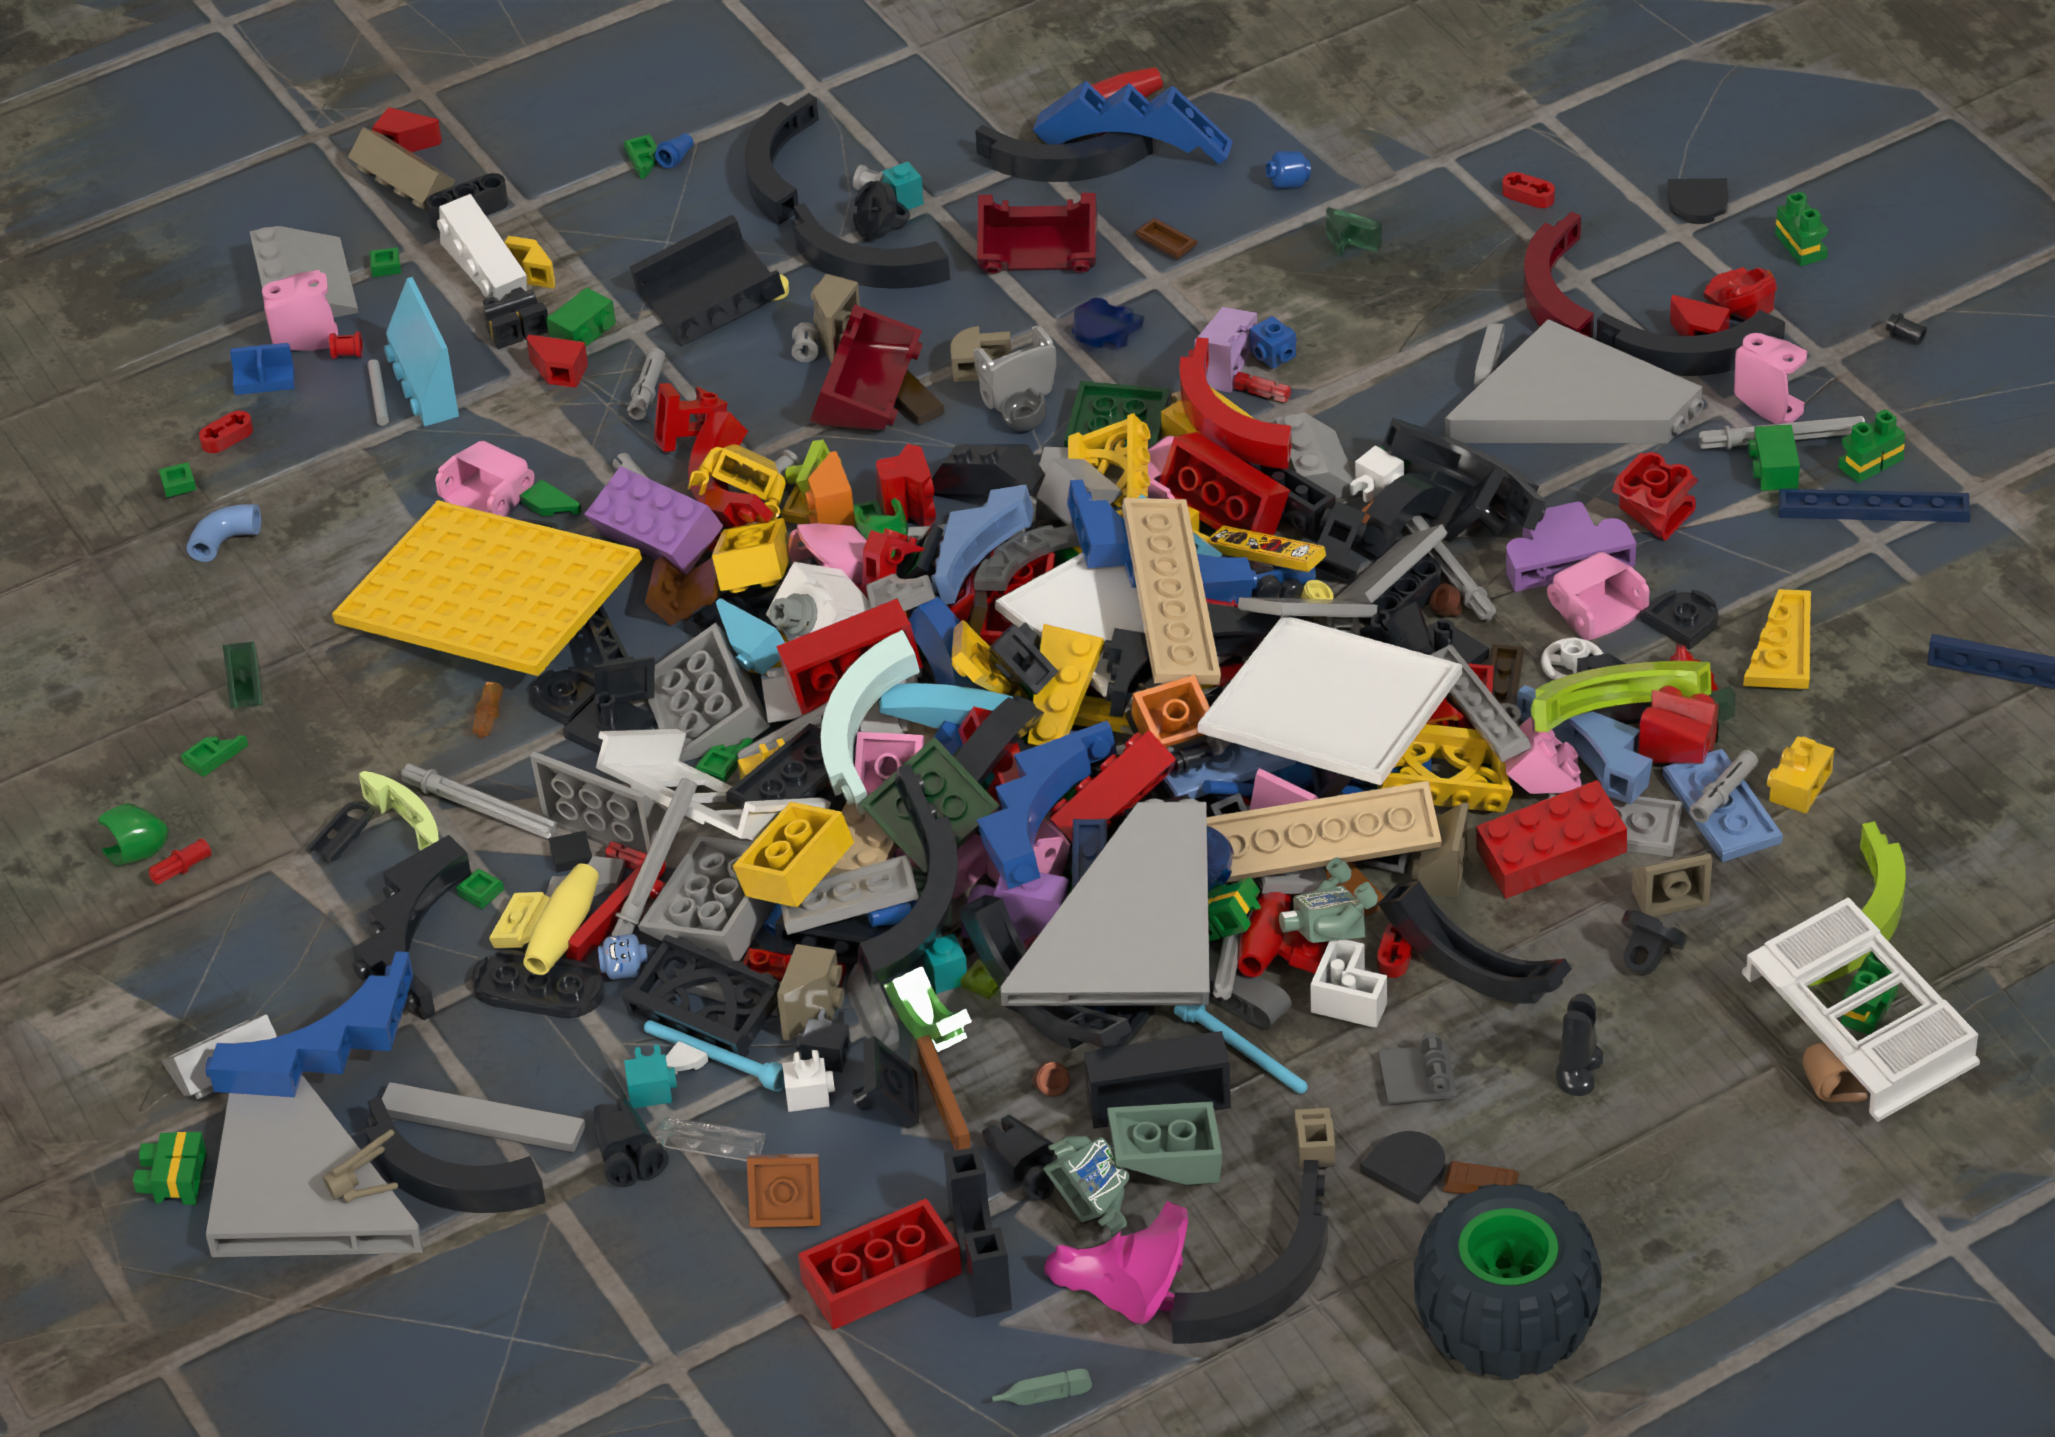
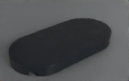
[472,950,605,1018]

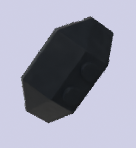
[932,444,1045,496]

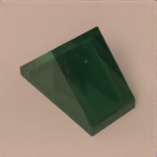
[222,641,263,709]

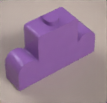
[1506,502,1636,592]
[961,872,1069,950]

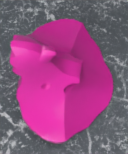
[1044,1201,1188,1325]

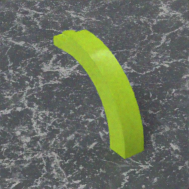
[1531,661,1712,732]
[1808,821,1906,986]

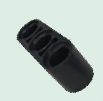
[426,173,508,231]
[1374,556,1441,619]

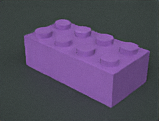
[585,466,723,575]

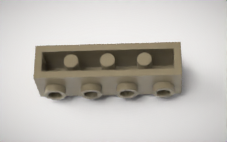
[348,127,456,211]

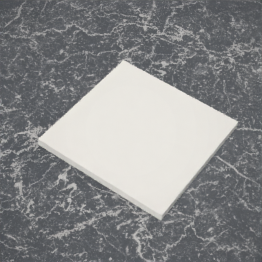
[995,553,1232,713]
[1198,616,1462,785]

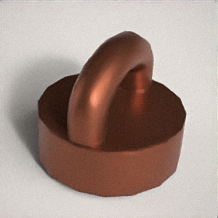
[1430,583,1462,617]
[1031,1062,1070,1097]

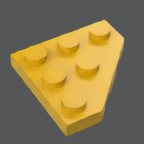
[951,620,1029,699]

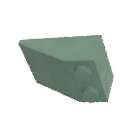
[1107,1102,1222,1185]

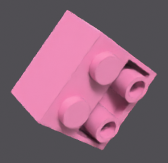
[1505,716,1581,794]

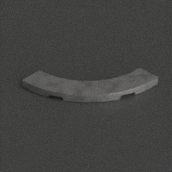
[974,521,1080,591]

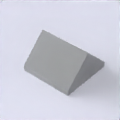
[1037,458,1123,526]

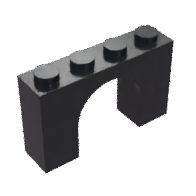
[944,1146,1012,1317]

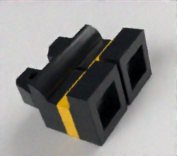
[483,287,548,349]

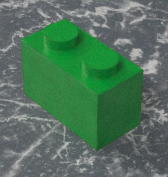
[546,287,616,347]
[1748,425,1800,491]

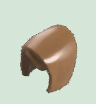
[1802,1041,1868,1102]

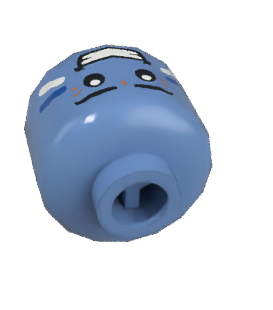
[598,934,648,980]

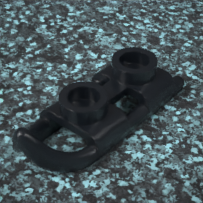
[306,801,375,863]

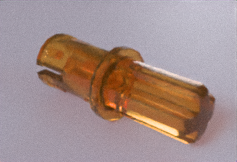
[472,682,503,738]

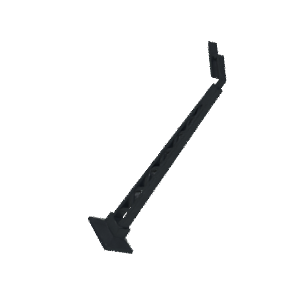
[521,518,655,707]

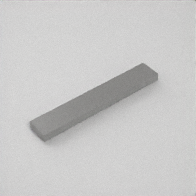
[1430,644,1532,762]
[382,1082,585,1153]

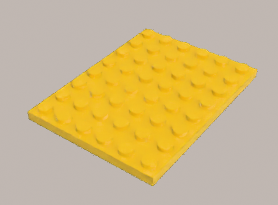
[332,500,642,676]

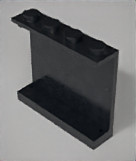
[629,215,785,347]

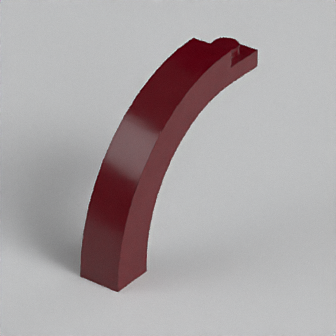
[1524,211,1594,338]

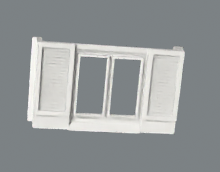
[596,729,831,841]
[1742,897,1980,1122]

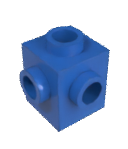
[1249,316,1297,369]

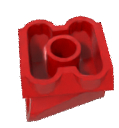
[876,443,936,527]
[1612,452,1698,541]
[1638,686,1719,764]

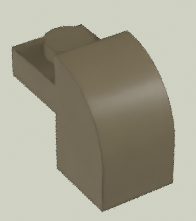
[951,326,1011,382]
[1295,1107,1335,1168]

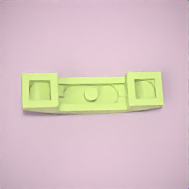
[359,771,439,850]

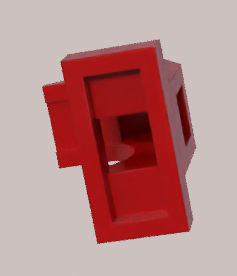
[654,383,728,452]
[855,528,924,600]

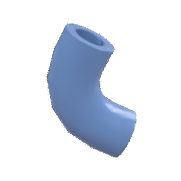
[187,504,261,562]

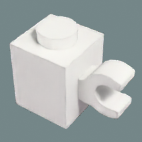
[1350,446,1404,502]
[782,1050,835,1112]

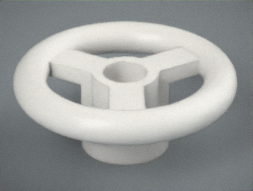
[1541,638,1603,680]

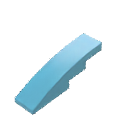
[878,683,1013,729]

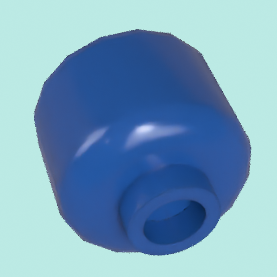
[1266,151,1311,188]

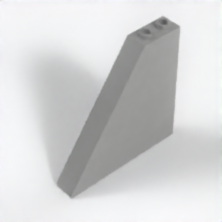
[1445,319,1704,443]
[1001,799,1210,1006]
[206,1075,423,1257]

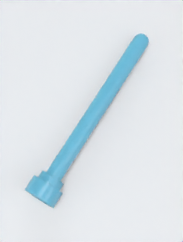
[1174,1005,1308,1094]
[644,1020,785,1092]

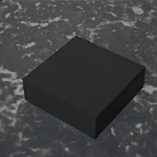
[549,831,592,873]

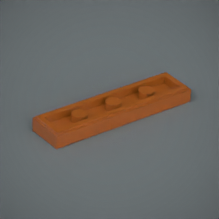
[917,1035,971,1151]

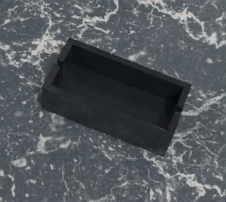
[1084,1031,1231,1129]

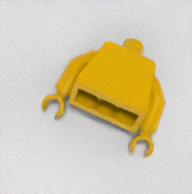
[687,444,786,520]

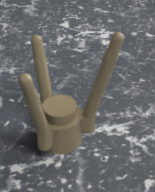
[322,1130,398,1203]

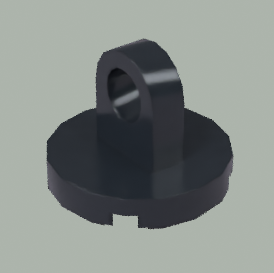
[853,181,910,239]
[1620,910,1688,975]

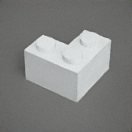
[1311,939,1387,1028]

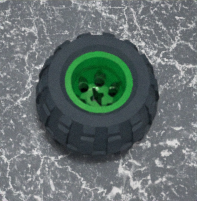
[1414,1183,1602,1379]

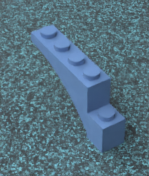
[932,484,1034,604]
[1516,685,1653,805]

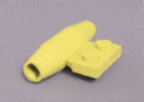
[489,864,599,975]

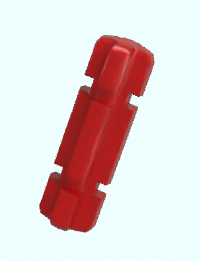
[1233,372,1291,403]
[605,841,666,879]

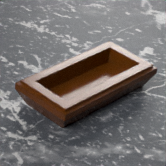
[1135,218,1198,260]
[1443,1161,1519,1194]

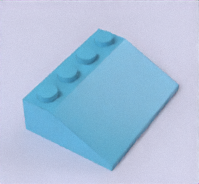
[384,277,459,426]

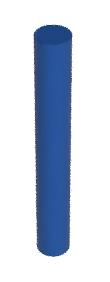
[1202,780,1254,797]

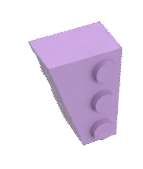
[1195,307,1257,393]

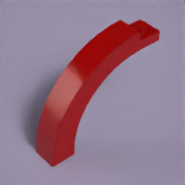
[1179,337,1292,469]
[688,411,774,528]

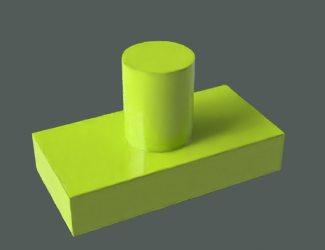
[785,439,830,498]

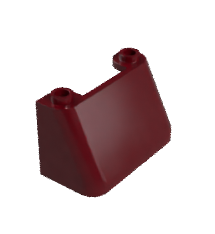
[977,193,1098,274]
[809,304,923,430]

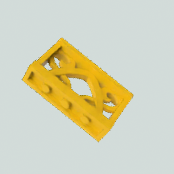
[1067,413,1150,526]
[1377,724,1513,813]

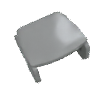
[974,326,1056,412]

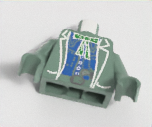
[1279,857,1378,943]
[1043,1135,1129,1236]

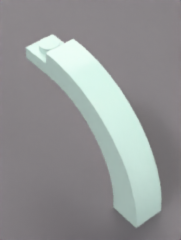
[821,630,920,815]

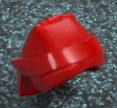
[1703,267,1777,320]

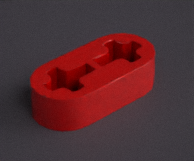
[1502,172,1555,208]
[199,410,253,453]
[1377,923,1414,978]

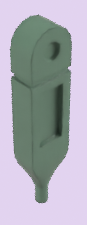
[992,1369,1092,1405]

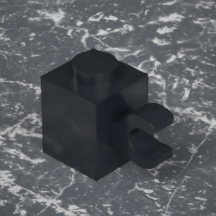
[796,1009,851,1073]

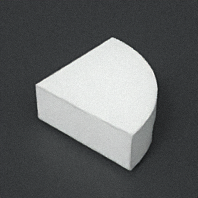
[666,1041,708,1074]

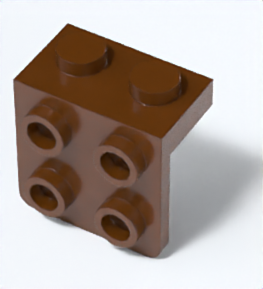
[645,556,719,626]

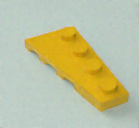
[1743,589,1811,689]
[1027,623,1105,747]

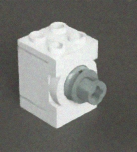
[766,562,871,641]

